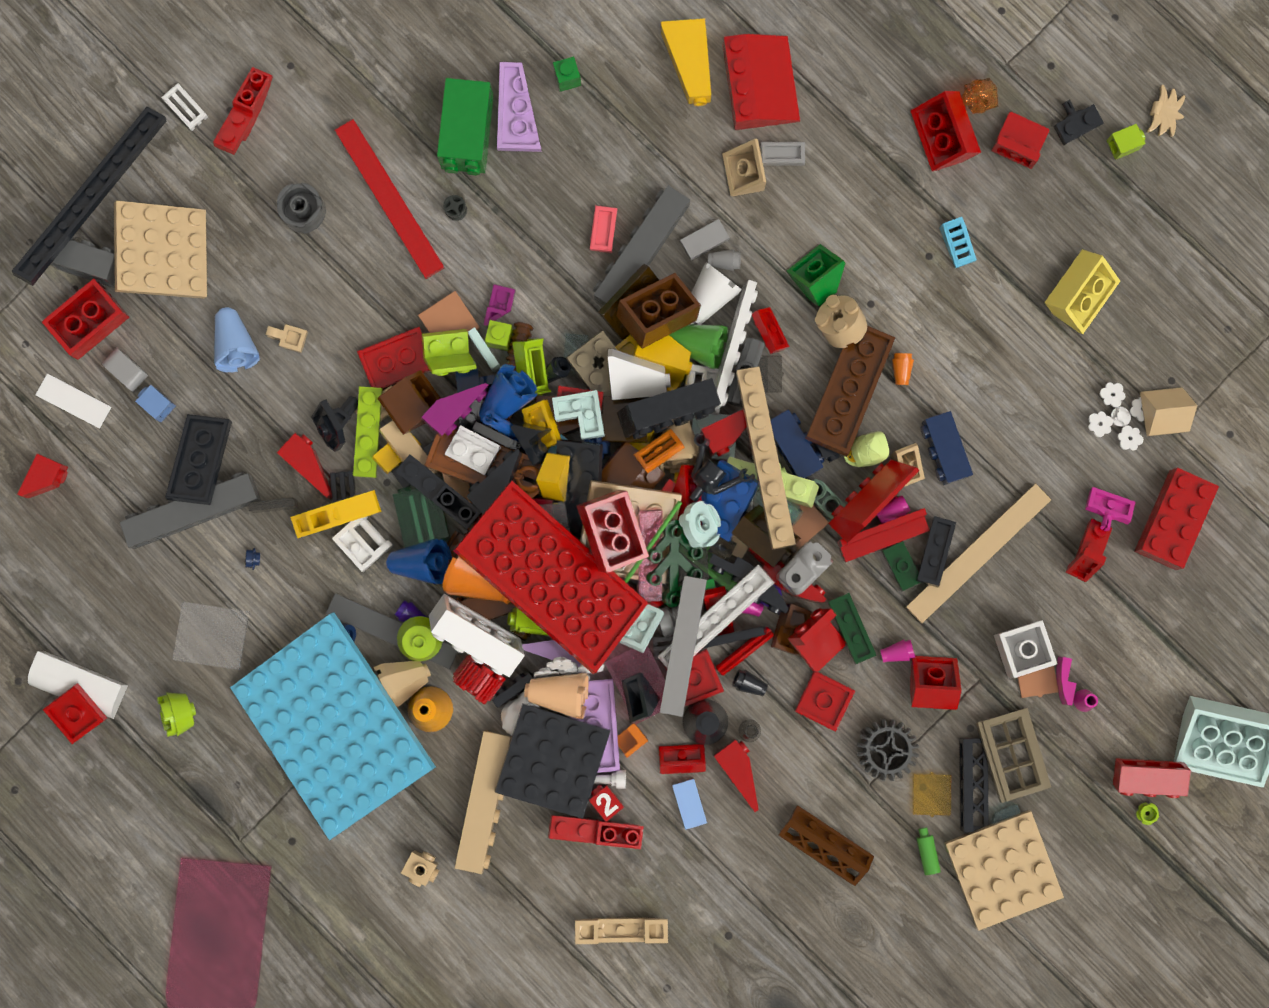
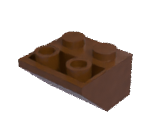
[377,370,441,435]

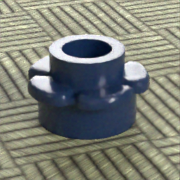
[245,548,260,570]

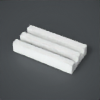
[162,83,208,131]

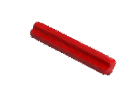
[716,627,774,676]

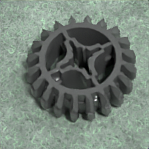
[857,719,919,781]

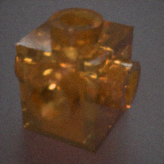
[962,78,998,114]

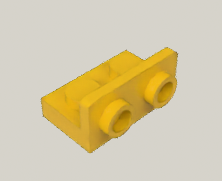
[522,400,561,449]

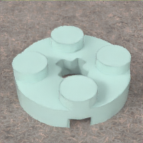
[679,501,721,548]

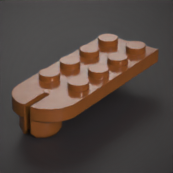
[424,429,542,498]

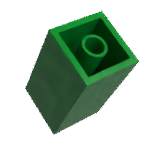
[437,78,494,176]

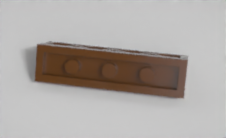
[778,805,874,886]

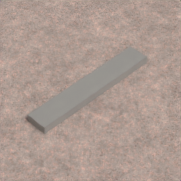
[660,576,707,717]

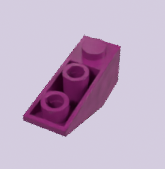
[421,383,488,437]

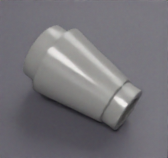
[708,249,741,271]

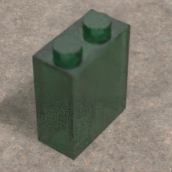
[393,487,451,548]

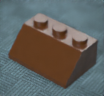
[602,442,665,489]

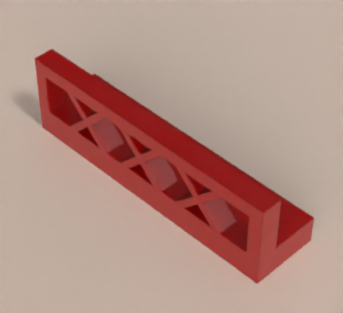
[837,508,930,563]

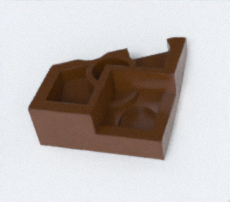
[771,604,811,657]

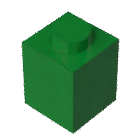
[553,56,581,92]

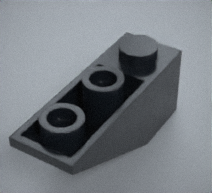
[467,449,522,514]

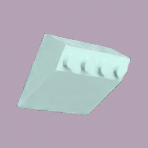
[1174,696,1269,787]

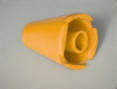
[408,686,453,732]

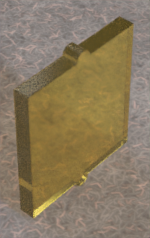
[913,772,951,817]

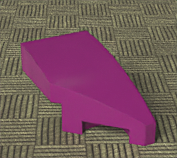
[484,284,516,326]

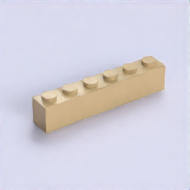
[455,731,512,874]

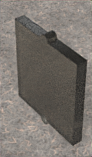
[742,356,784,393]

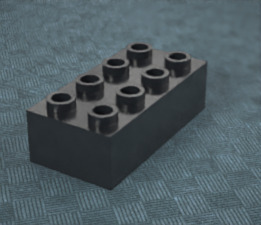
[617,378,721,440]

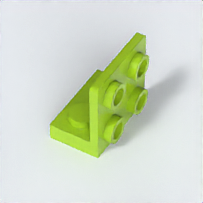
[422,329,477,376]

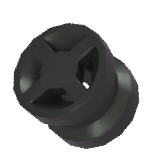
[443,195,467,221]

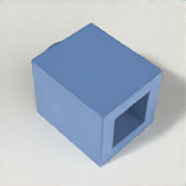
[135,385,176,422]

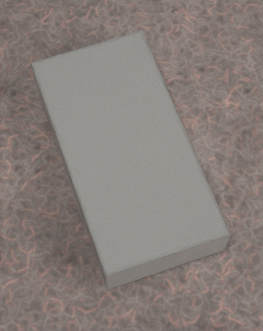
[760,142,805,166]
[680,219,730,260]

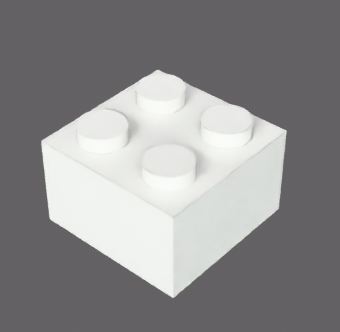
[994,620,1057,678]

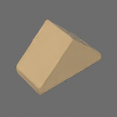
[891,443,925,487]

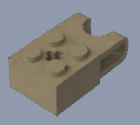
[565,331,618,408]

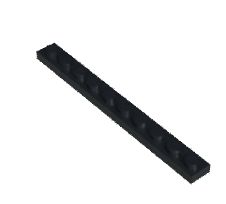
[12,107,167,286]

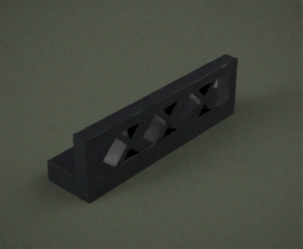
[959,738,989,832]

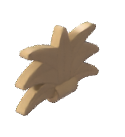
[1147,85,1185,137]

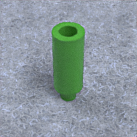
[916,827,941,875]

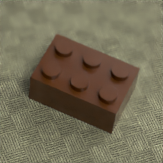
[616,273,701,349]

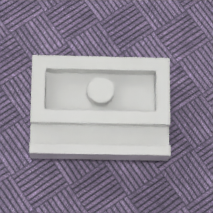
[445,425,501,476]

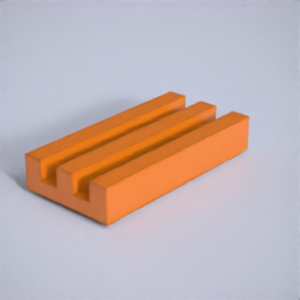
[634,429,685,474]

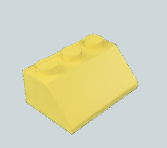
[1045,249,1120,334]

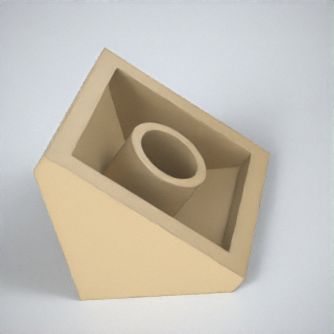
[722,139,766,196]
[1140,388,1198,436]

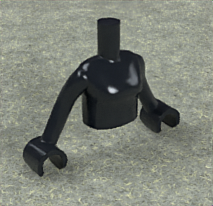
[689,433,755,502]

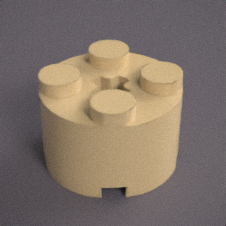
[815,295,867,348]

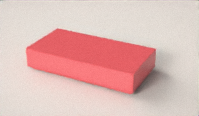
[590,205,617,253]

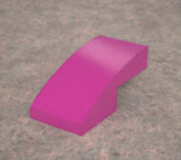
[1056,657,1077,706]

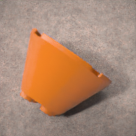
[442,557,510,604]

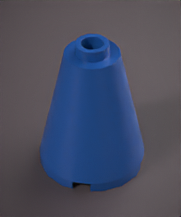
[479,364,537,426]
[386,539,452,585]

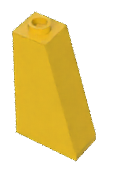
[661,18,711,106]

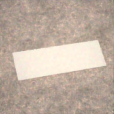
[36,374,111,429]

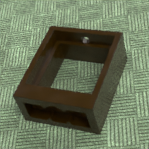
[732,504,801,567]

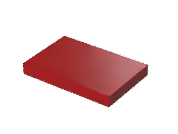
[357,327,430,390]

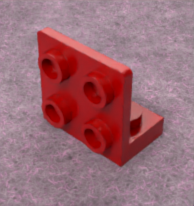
[991,112,1050,169]

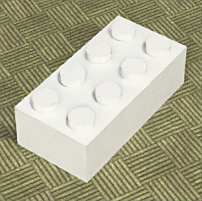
[429,594,525,677]

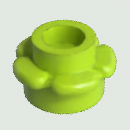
[1136,802,1159,825]

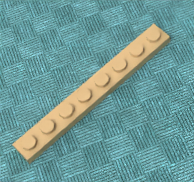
[736,367,796,550]

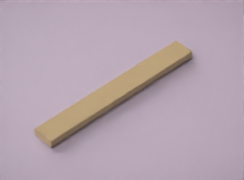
[906,484,1051,623]

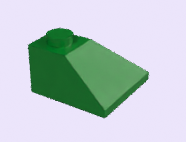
[786,244,846,307]

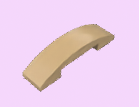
[575,918,668,944]

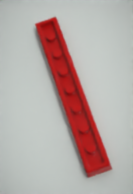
[335,119,445,279]

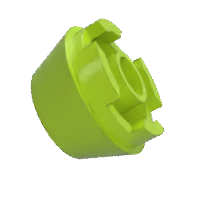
[397,616,443,661]
[157,692,196,737]

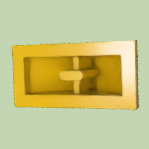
[536,453,570,501]

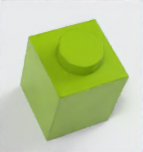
[1106,124,1146,160]
[485,320,513,351]

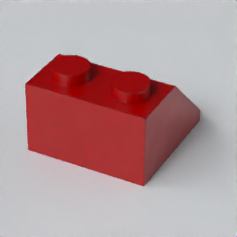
[910,656,962,710]

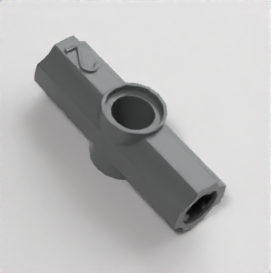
[727,338,765,408]

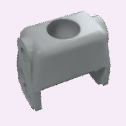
[776,541,833,595]

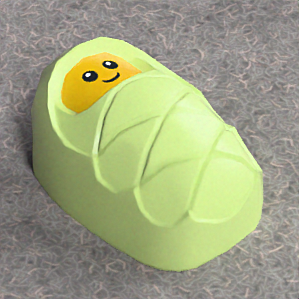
[844,431,889,467]

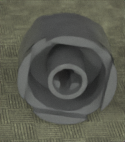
[277,183,326,234]

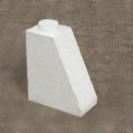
[608,349,671,400]

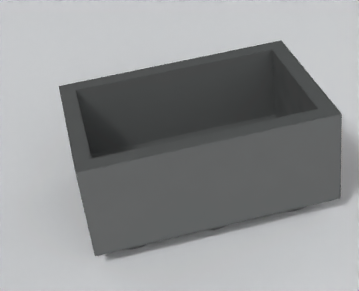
[50,237,115,288]

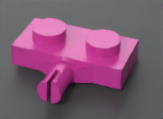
[1085,487,1135,531]

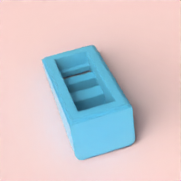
[939,217,977,269]

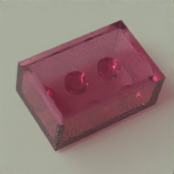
[605,645,665,724]

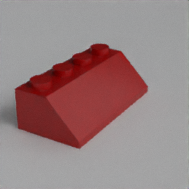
[828,460,920,543]

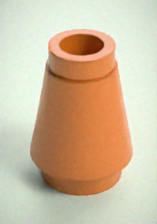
[892,353,914,385]

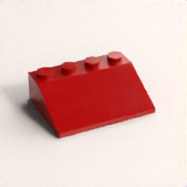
[723,34,800,130]

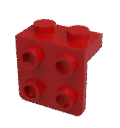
[788,608,846,672]

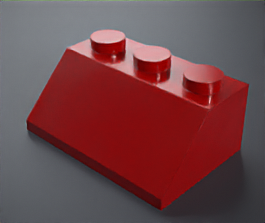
[910,91,981,172]

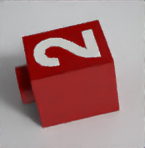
[589,785,624,822]

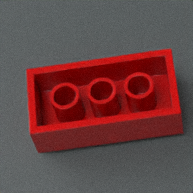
[1134,467,1219,570]

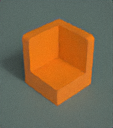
[617,724,649,758]

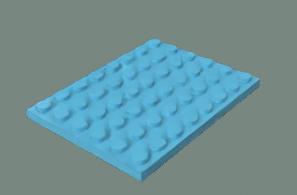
[230,612,436,840]

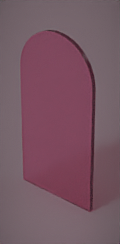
[166,858,272,1008]

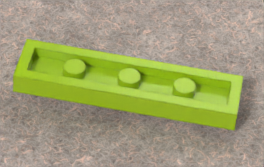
[353,386,383,478]

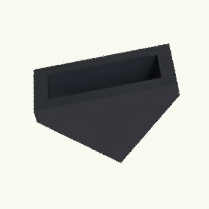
[622,672,660,724]

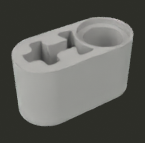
[101,347,149,392]

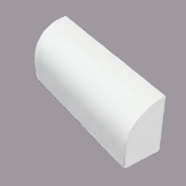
[28,651,128,719]

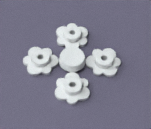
[1088,382,1144,451]
[533,657,604,680]

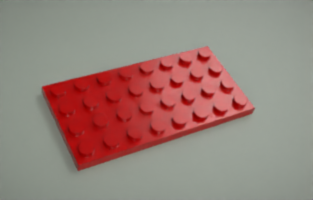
[453,481,648,674]

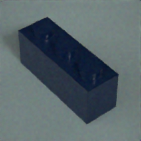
[770,409,824,479]
[920,411,973,485]

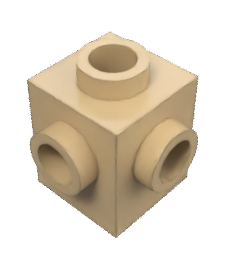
[401,850,440,887]

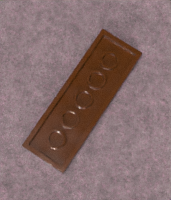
[805,326,895,457]

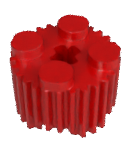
[453,654,506,704]

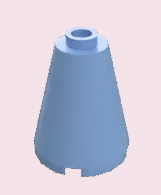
[214,307,260,372]

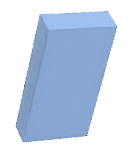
[672,778,707,830]

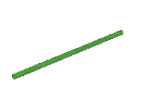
[624,501,682,583]

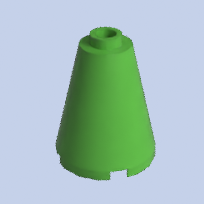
[669,324,729,370]

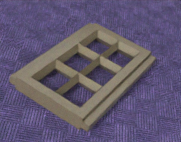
[976,708,1051,803]

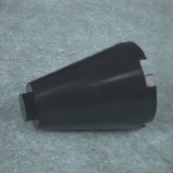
[683,699,728,745]

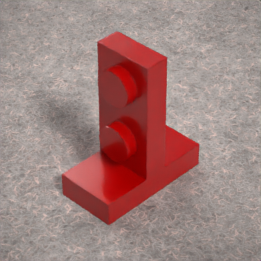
[1066,518,1112,582]

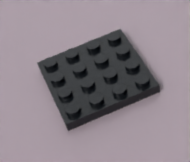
[495,703,611,819]

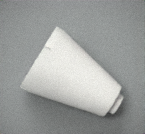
[691,262,742,325]

